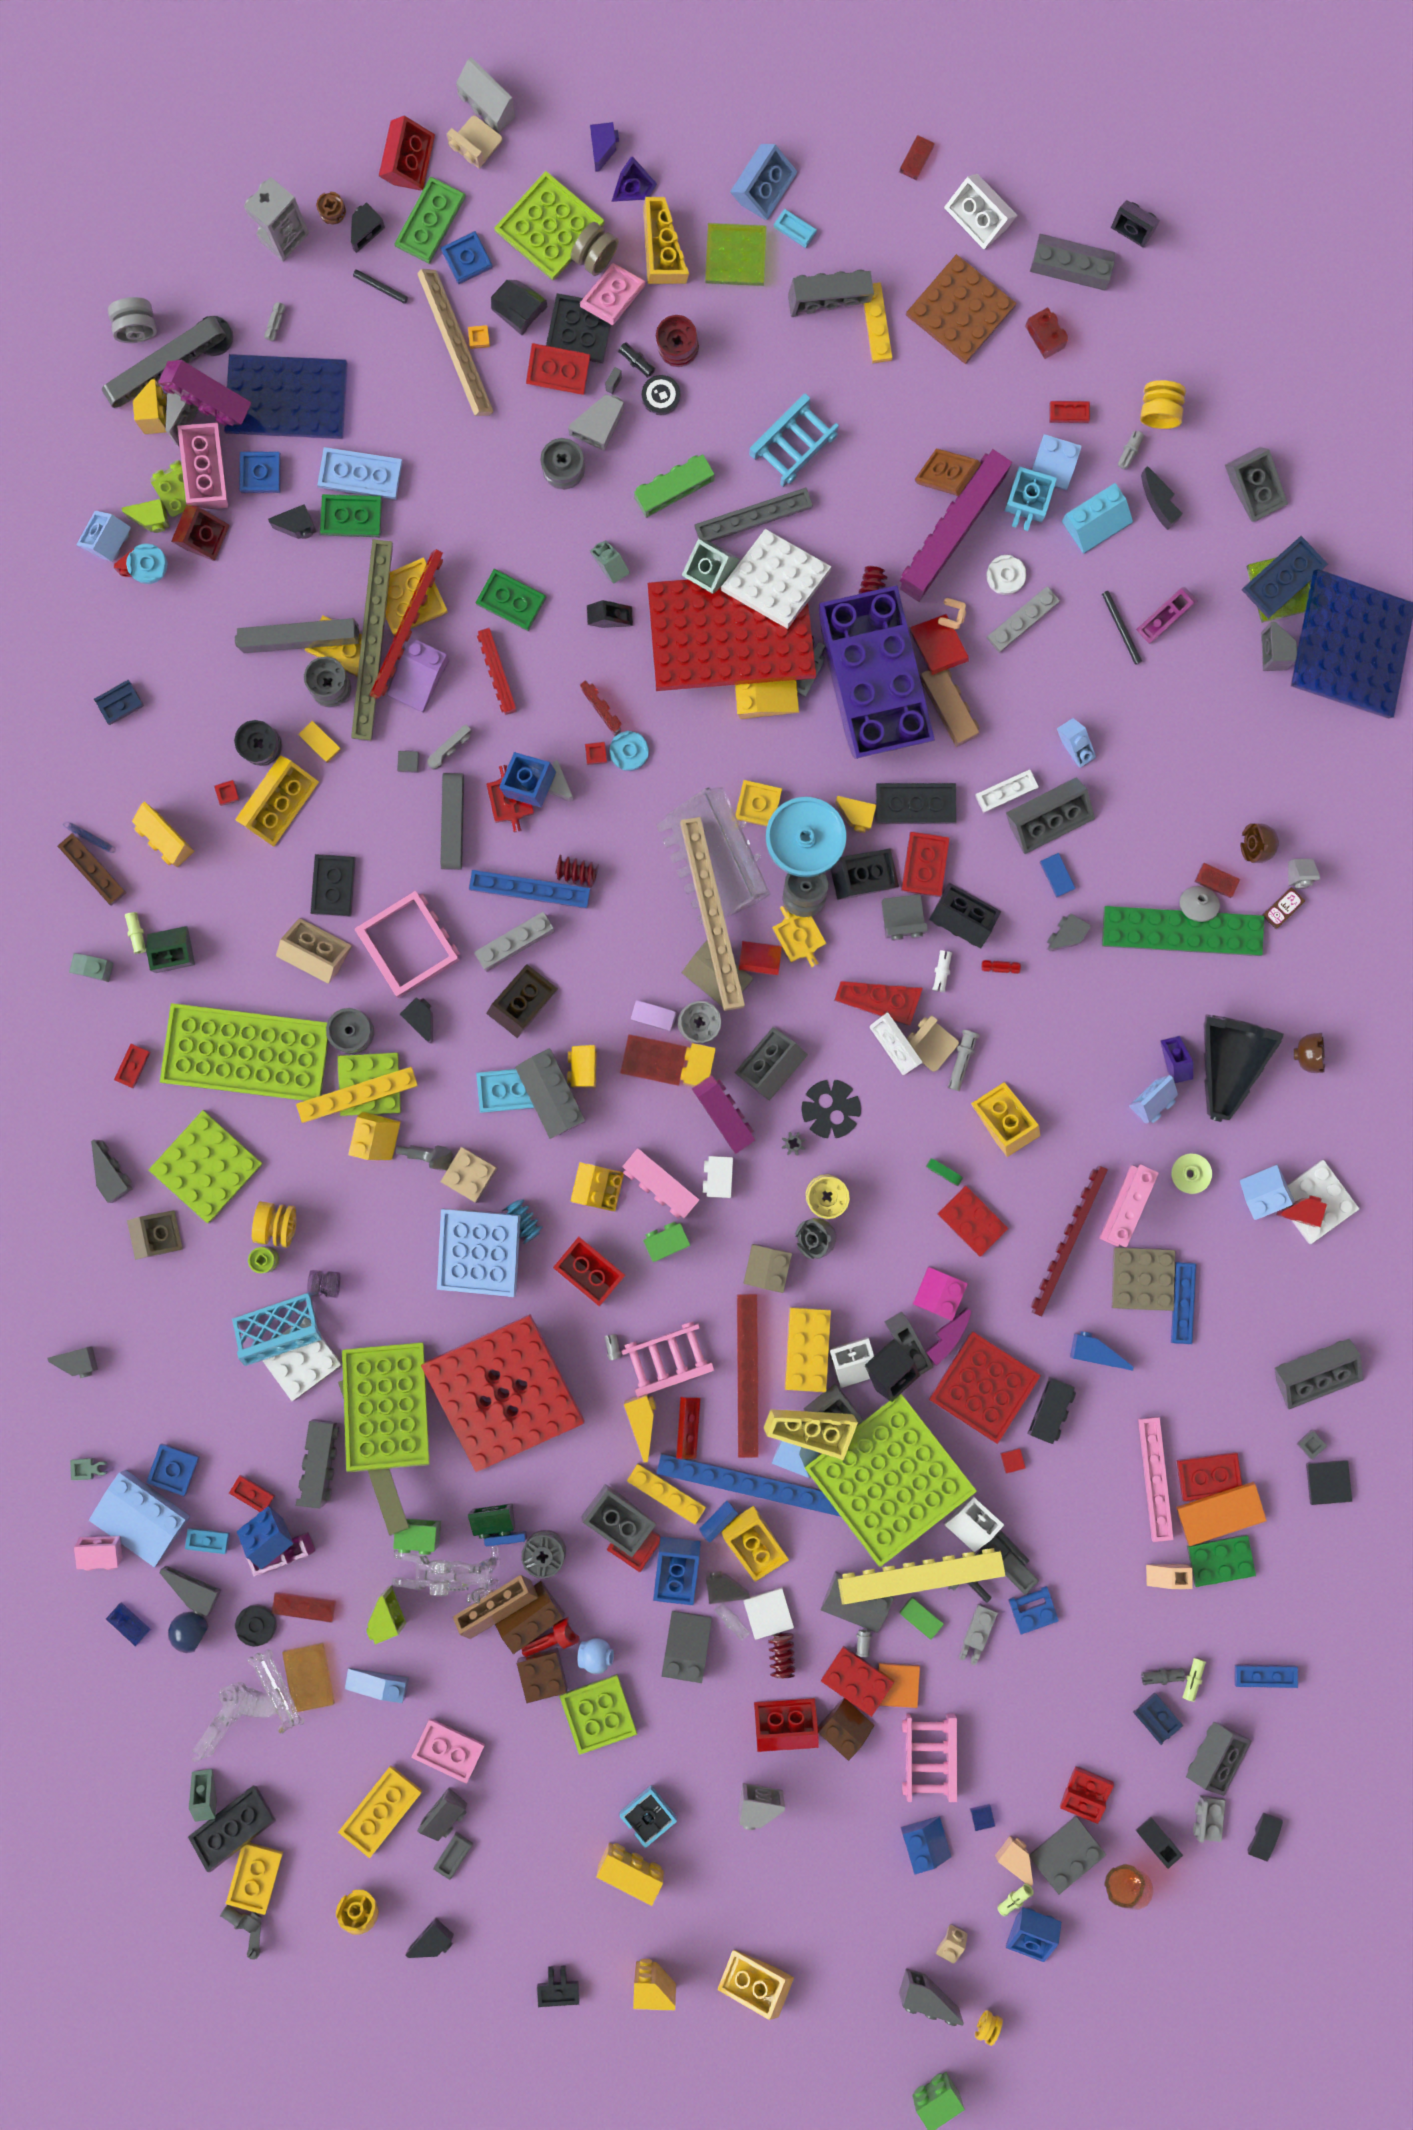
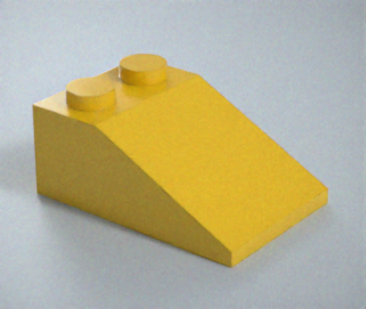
[735,680,799,719]
[971,1082,1040,1157]
[624,1394,657,1463]
[721,1506,789,1582]
[717,1950,794,2020]

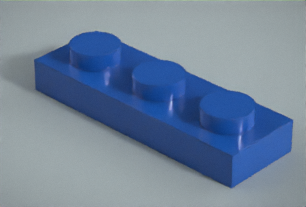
[1235,1665,1298,1688]

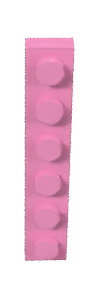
[1138,1417,1174,1542]

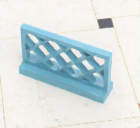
[232,1293,322,1366]

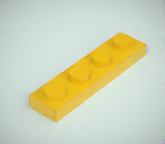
[863,282,892,363]
[627,1463,706,1525]

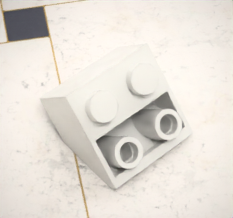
[829,1337,874,1388]
[944,1495,1004,1552]

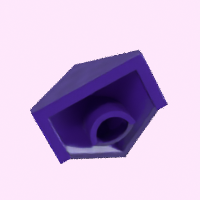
[611,157,657,202]

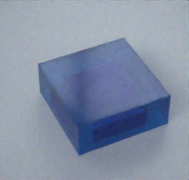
[970,1804,995,1831]

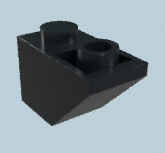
[1136,1817,1183,1869]

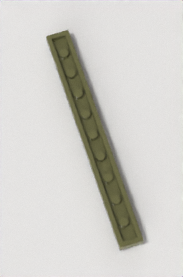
[351,539,393,741]

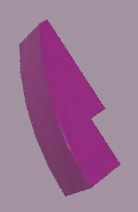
[925,1308,971,1366]
[247,1532,315,1576]

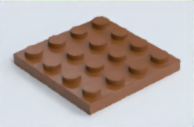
[906,254,1016,364]

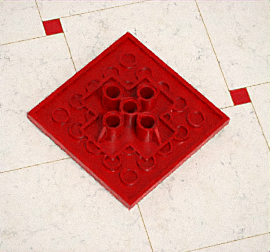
[421,1314,585,1472]

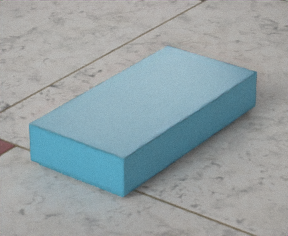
[774,209,817,248]

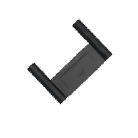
[967,1530,1029,1603]

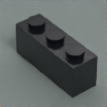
[1027,1377,1076,1444]

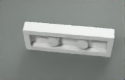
[975,770,1038,813]

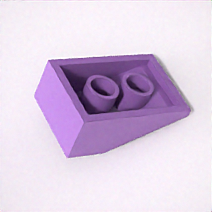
[387,637,449,712]

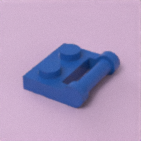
[1008,1586,1059,1635]

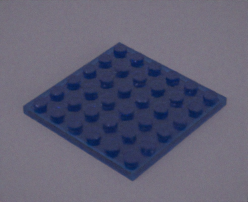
[1291,569,1413,719]

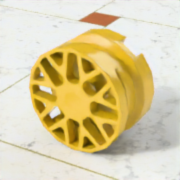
[975,2010,1003,2046]

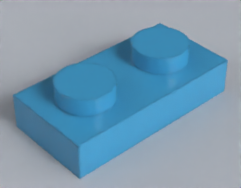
[185,1528,230,1554]

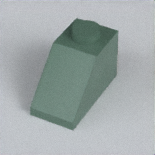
[69,953,113,982]
[189,1769,217,1822]

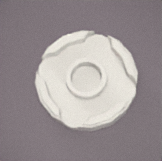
[986,555,1026,595]

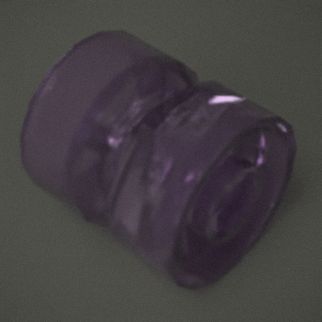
[307,1270,341,1298]

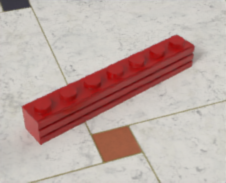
[477,628,517,715]

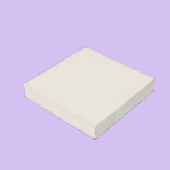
[743,1587,794,1640]

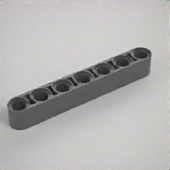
[101,316,226,408]

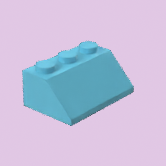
[1062,483,1133,554]

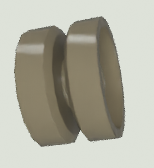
[571,222,619,276]

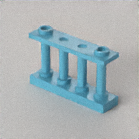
[749,393,839,487]

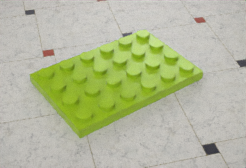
[342,1342,430,1472]

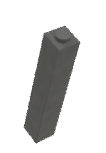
[235,618,359,653]

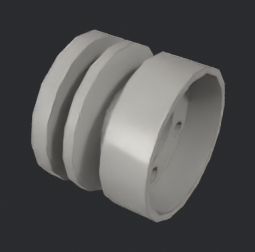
[678,1001,721,1043]

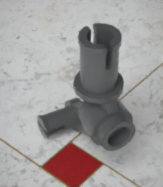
[220,1905,262,1960]

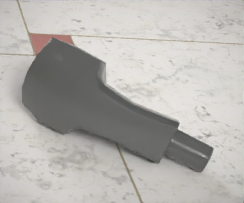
[396,1145,453,1171]

